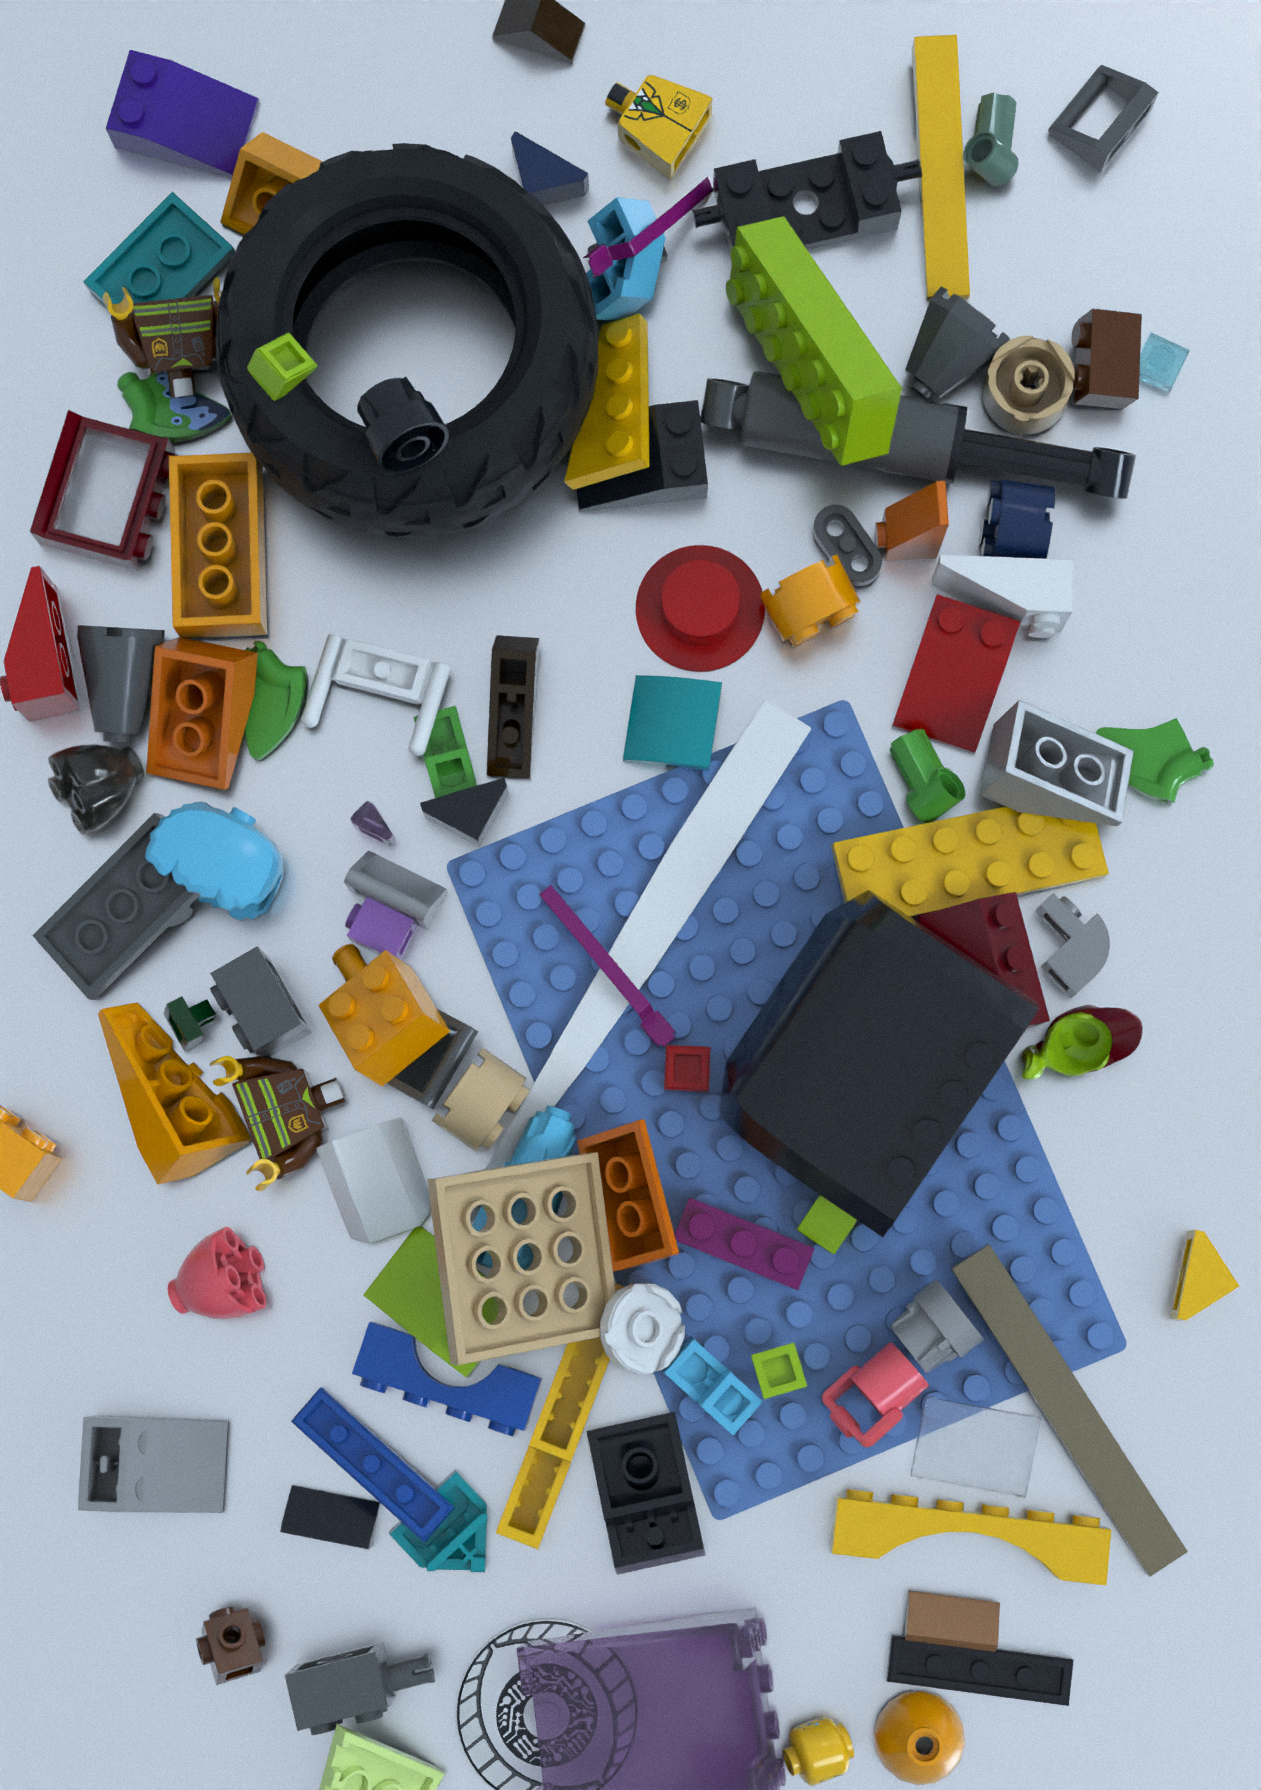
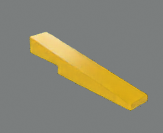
[912,34,970,301]
[496,1283,624,1550]

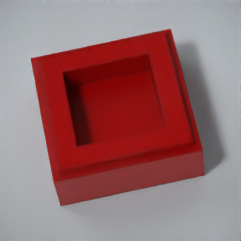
[664,1045,711,1093]

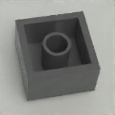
[210,946,312,1057]

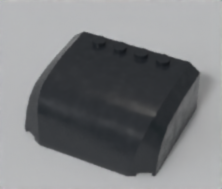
[719,890,1039,1237]

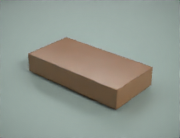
[905,1591,1000,1652]

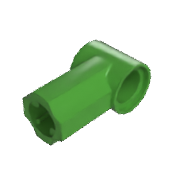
[889,729,966,823]

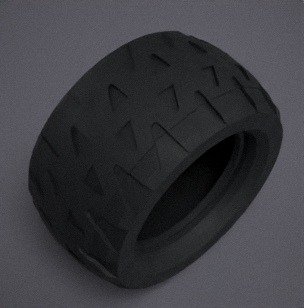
[216,143,598,538]

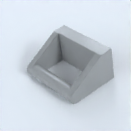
[344,850,448,930]

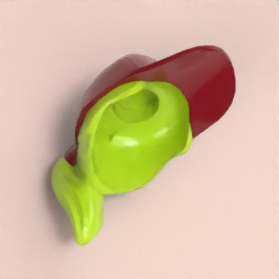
[1022,1004,1143,1080]

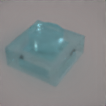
[1139,332,1190,393]

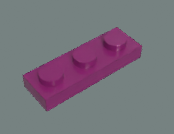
[674,1197,815,1291]

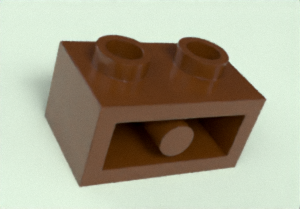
[1071,308,1142,409]

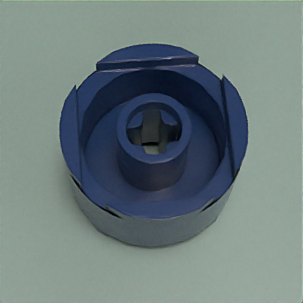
[979,479,1055,559]

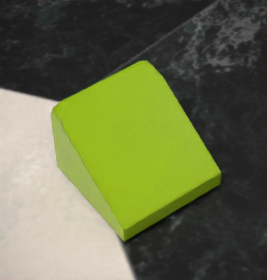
[247,332,318,401]
[797,1194,857,1255]

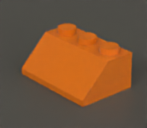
[577,1119,679,1272]

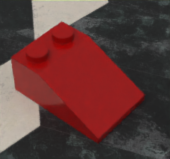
[0,566,81,722]
[892,594,1020,754]

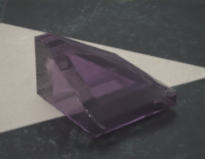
[350,801,396,846]

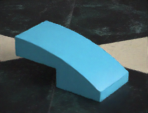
[661,1336,763,1435]

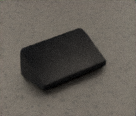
[280,1485,380,1549]

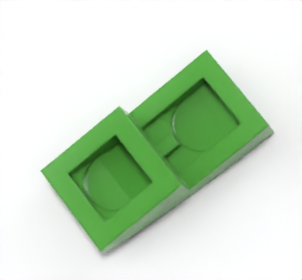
[414,705,477,798]

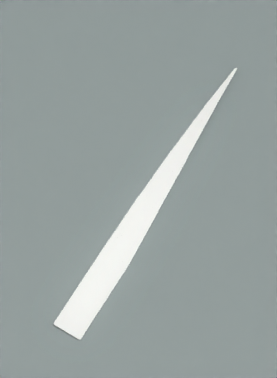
[471,700,811,1213]

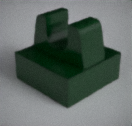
[164,996,216,1052]

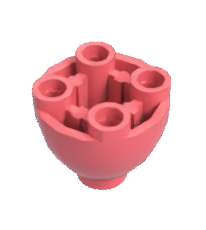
[167,1227,266,1319]

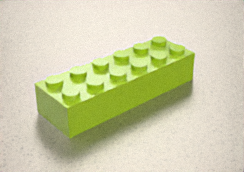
[726,216,902,466]

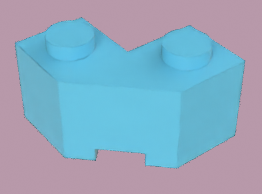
[586,197,666,321]

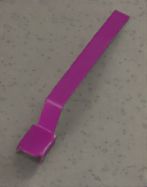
[583,177,713,278]
[539,885,677,1048]

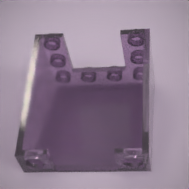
[516,1607,786,1790]

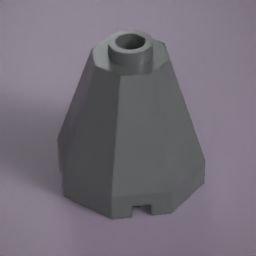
[905,286,1010,399]

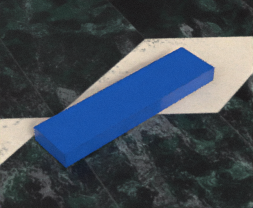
[291,1387,456,1542]

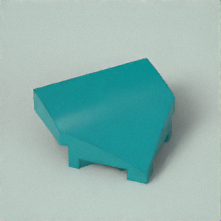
[389,1469,487,1572]

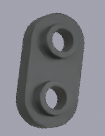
[813,505,882,586]

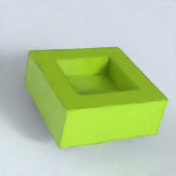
[750,1342,807,1399]

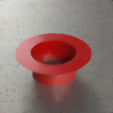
[635,545,765,672]

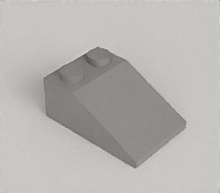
[980,700,1134,826]

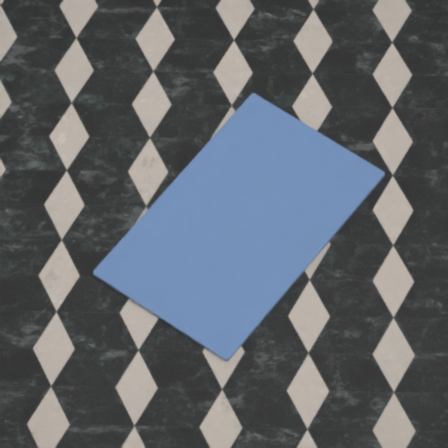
[447,700,1127,1520]

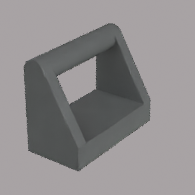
[1048,65,1159,172]
[386,1009,478,1109]

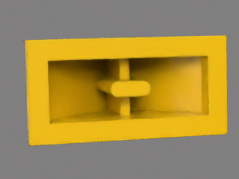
[1170,1230,1240,1321]

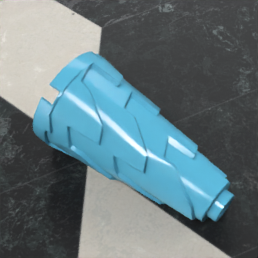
[472,1105,576,1270]

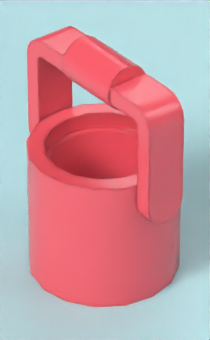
[822,1342,929,1447]

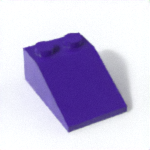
[106,50,259,178]

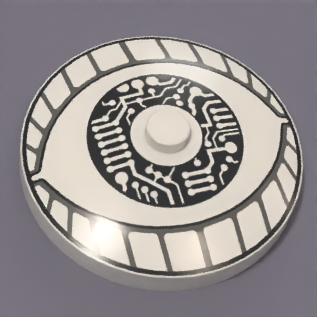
[456,1618,639,1790]

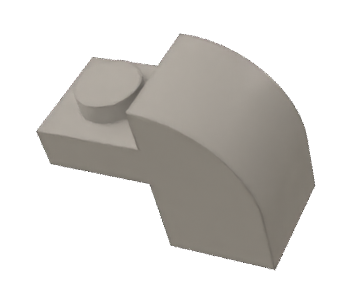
[1035,893,1110,998]

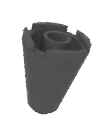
[77,625,165,742]

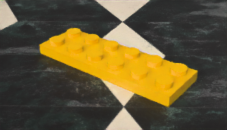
[831,807,1109,918]

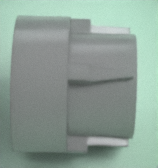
[890,1279,984,1373]

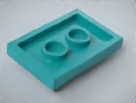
[83,192,235,304]

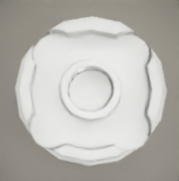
[600,1283,685,1374]

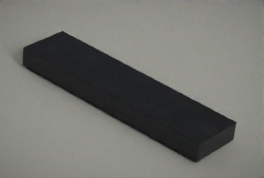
[886,1634,1074,1706]

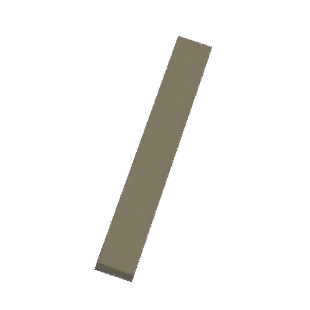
[950,1244,1188,1577]

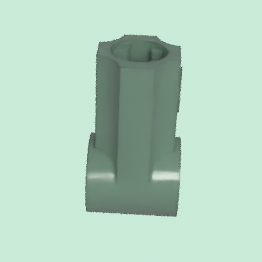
[963,92,1019,186]

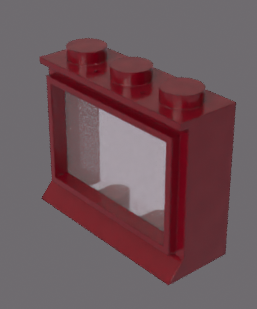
[30,410,178,571]

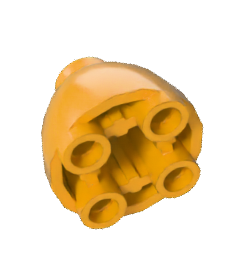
[873,1689,965,1785]

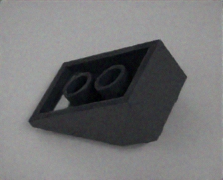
[572,400,708,512]

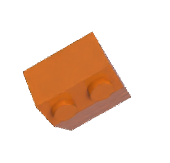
[146,637,258,790]

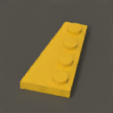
[564,313,649,490]

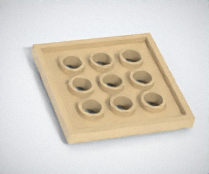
[427,1152,616,1365]

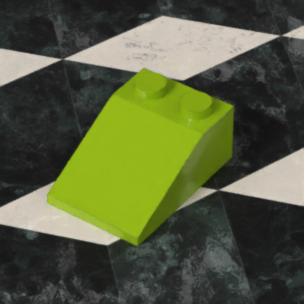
[363,1226,524,1378]

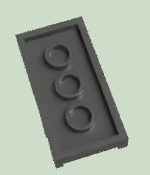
[32,813,201,1000]

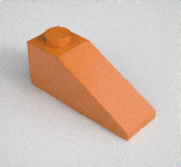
[875,481,949,561]

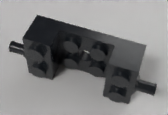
[692,131,922,264]

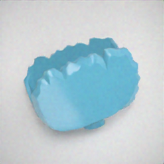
[145,801,284,921]

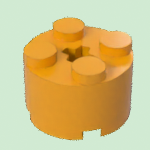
[759,555,861,647]

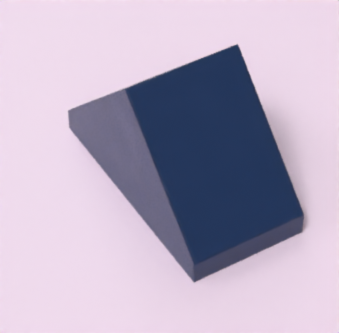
[511,131,589,205]

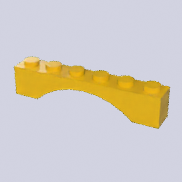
[830,1489,1111,1585]

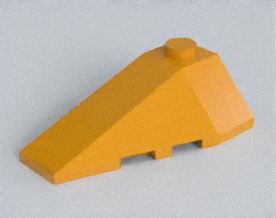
[98,1002,251,1185]

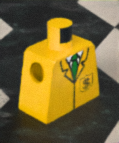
[605,75,713,181]

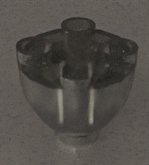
[48,744,144,835]

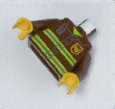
[103,277,222,399]
[210,1056,346,1192]

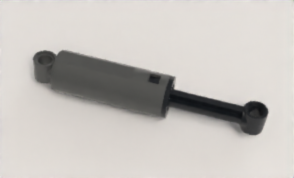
[700,371,1136,499]

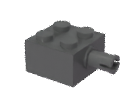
[285,1642,435,1735]

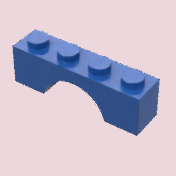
[352,1322,543,1436]

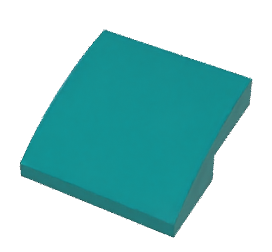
[623,675,722,771]

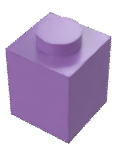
[345,897,418,959]

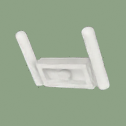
[301,634,451,756]

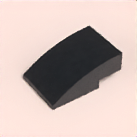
[586,1412,705,1575]

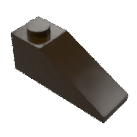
[486,635,540,778]

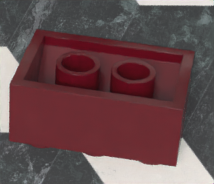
[915,892,1050,1030]

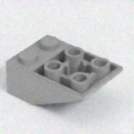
[78,1416,228,1513]

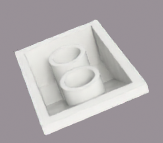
[932,555,1074,638]

